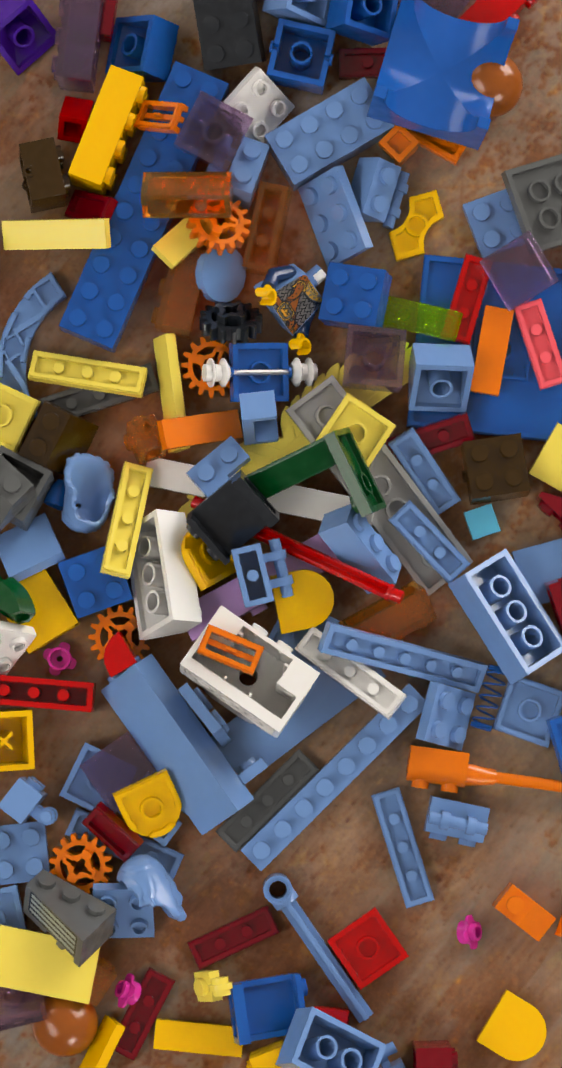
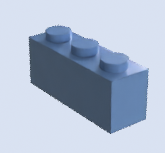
[318,504,402,594]

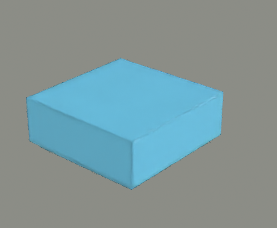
[463,503,501,541]

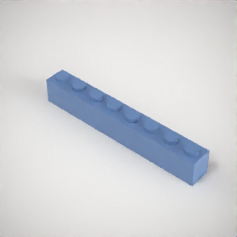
[241,683,425,871]

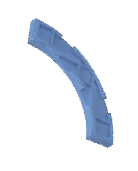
[0,272,67,421]

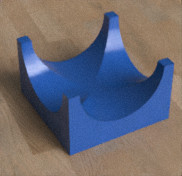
[367,0,520,150]

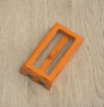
[134,99,189,134]
[197,624,264,676]

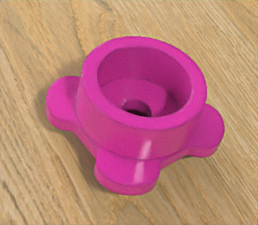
[43,642,77,676]
[457,915,482,949]
[115,973,142,1008]

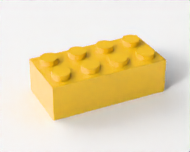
[68,65,149,196]

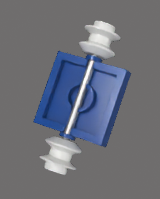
[202,343,318,402]

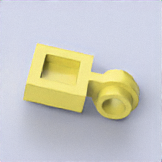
[193,970,233,1002]

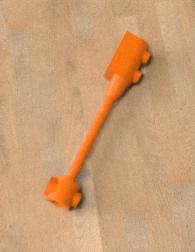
[406,745,562,793]

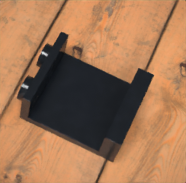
[186,470,280,565]

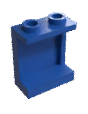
[228,972,308,1046]

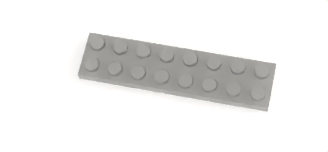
[285,375,473,597]

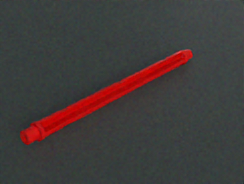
[190,496,405,604]

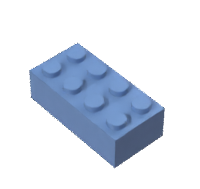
[264,77,394,191]
[448,549,562,685]

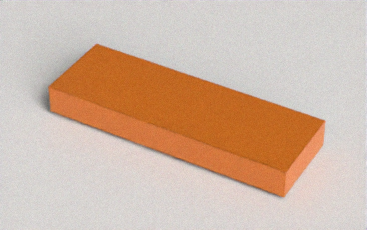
[470,305,514,397]
[157,409,243,450]

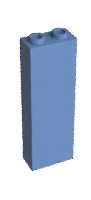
[100,653,254,835]

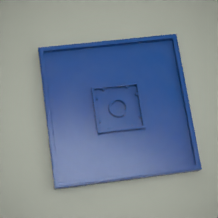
[406,254,562,442]

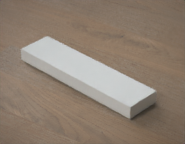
[295,627,407,720]

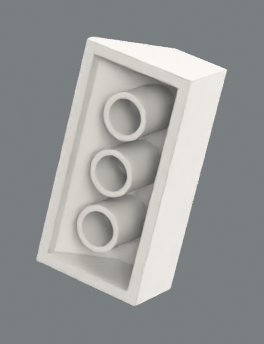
[130,509,202,640]

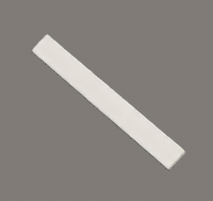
[146,456,374,526]

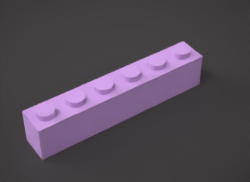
[187,534,340,642]

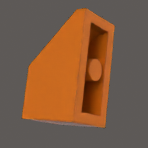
[492,882,556,942]

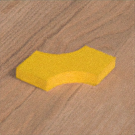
[388,190,444,262]

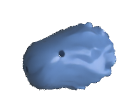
[61,452,116,534]
[116,854,187,922]

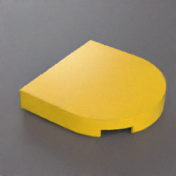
[181,531,236,591]
[269,569,334,634]
[112,768,182,838]
[476,989,547,1061]

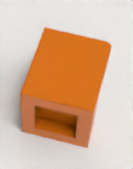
[378,125,420,167]

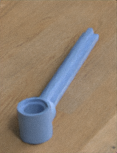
[263,873,373,1023]

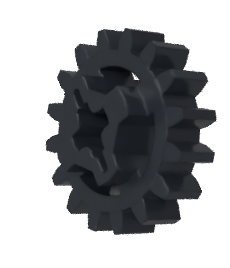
[199,300,263,345]

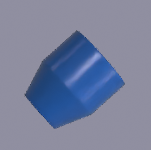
[44,479,65,511]

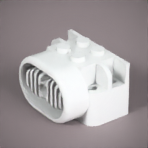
[179,605,320,738]

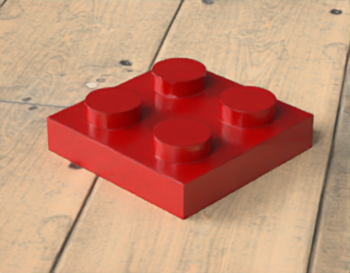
[327,906,409,990]

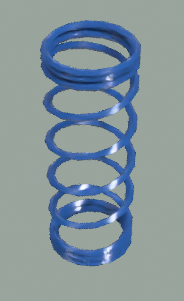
[470,664,506,732]

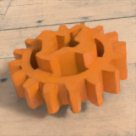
[186,192,251,256]
[181,336,230,399]
[88,605,151,661]
[49,832,113,895]

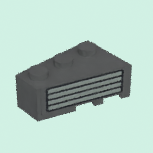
[23,869,117,967]

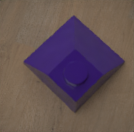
[0,0,61,76]

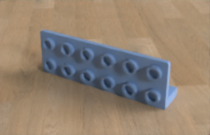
[211,664,386,784]

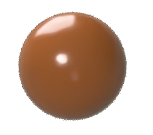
[472,56,523,118]
[32,996,98,1057]

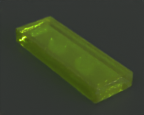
[383,296,463,342]

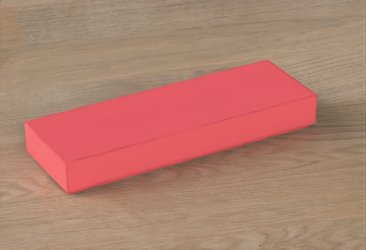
[513,298,562,391]

